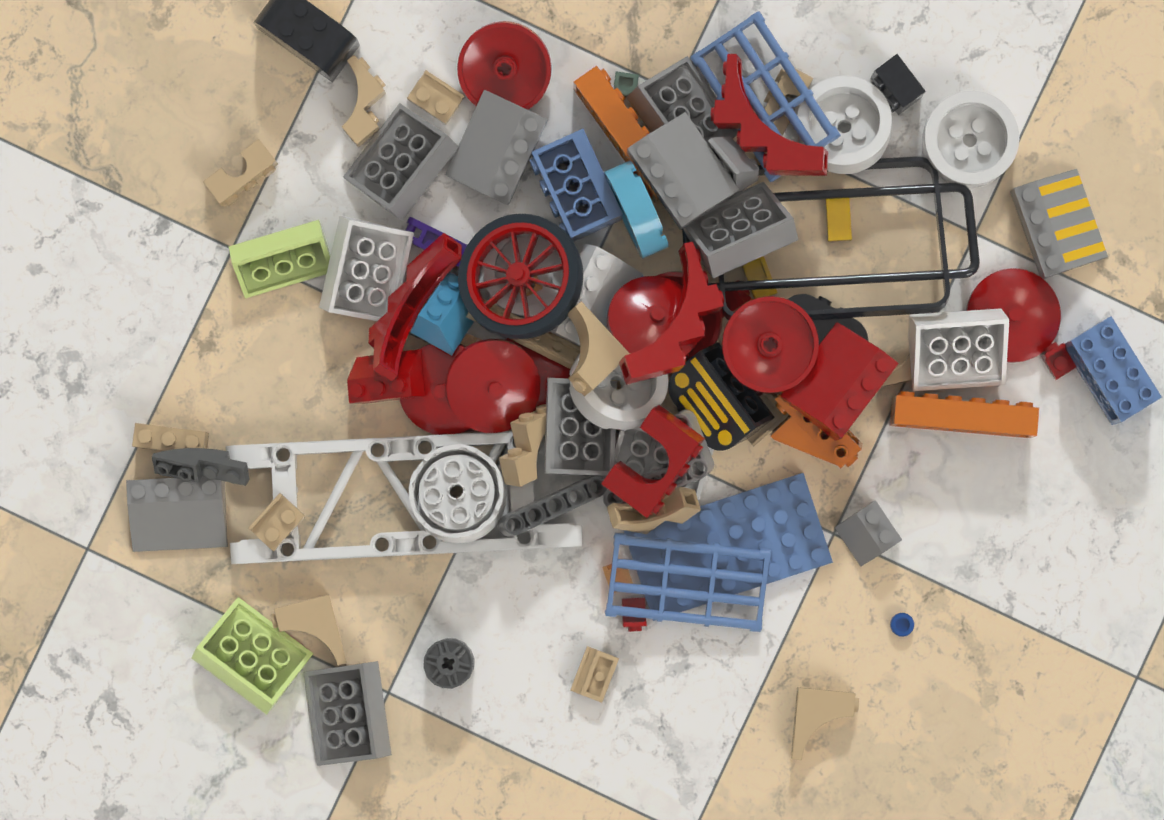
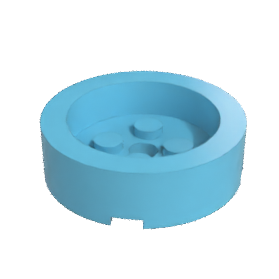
[604,160,669,259]

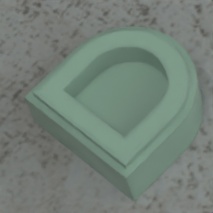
[614,71,639,97]

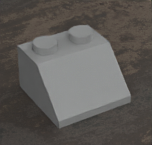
[708,136,759,195]
[834,501,902,566]

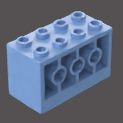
[530,129,623,242]
[1065,316,1162,425]

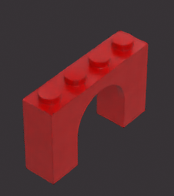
[601,405,705,518]

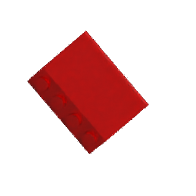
[779,322,899,441]

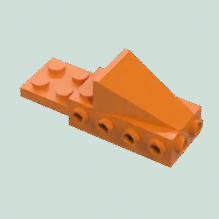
[771,391,862,469]

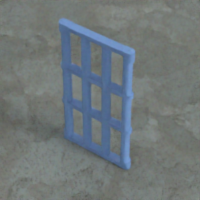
[690,11,841,182]
[605,533,771,632]

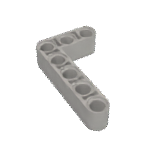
[603,409,714,507]

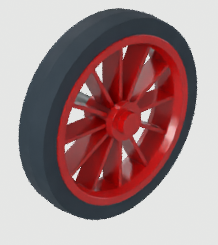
[458,214,583,339]

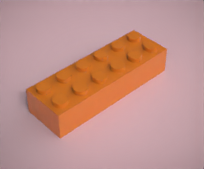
[573,66,659,203]
[890,391,1039,438]

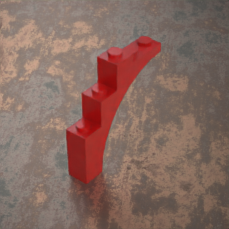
[711,54,828,176]
[368,233,462,381]
[619,241,724,385]

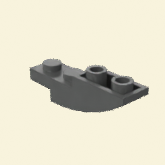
[152,448,250,486]

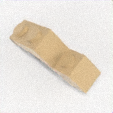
[342,55,386,148]
[499,404,546,487]
[607,487,701,534]

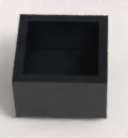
[870,54,926,115]

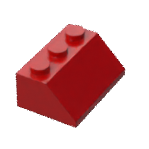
[347,349,425,404]

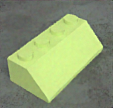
[229,220,330,298]

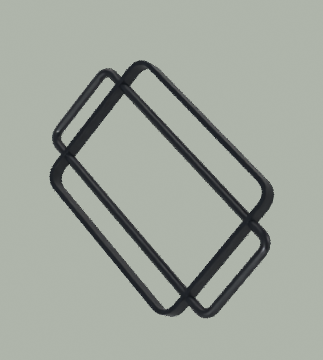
[682,156,980,320]

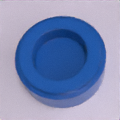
[890,613,914,637]

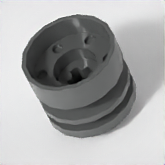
[423,638,475,689]

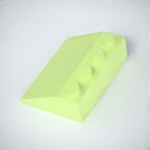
[192,597,313,715]

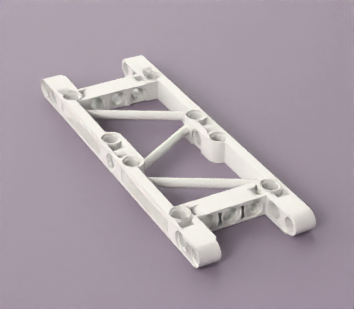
[226,431,583,564]

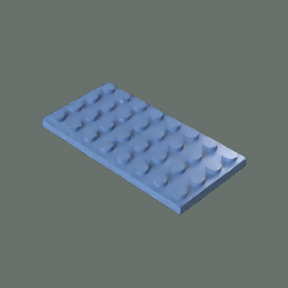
[624,473,833,621]

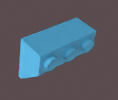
[411,272,475,356]

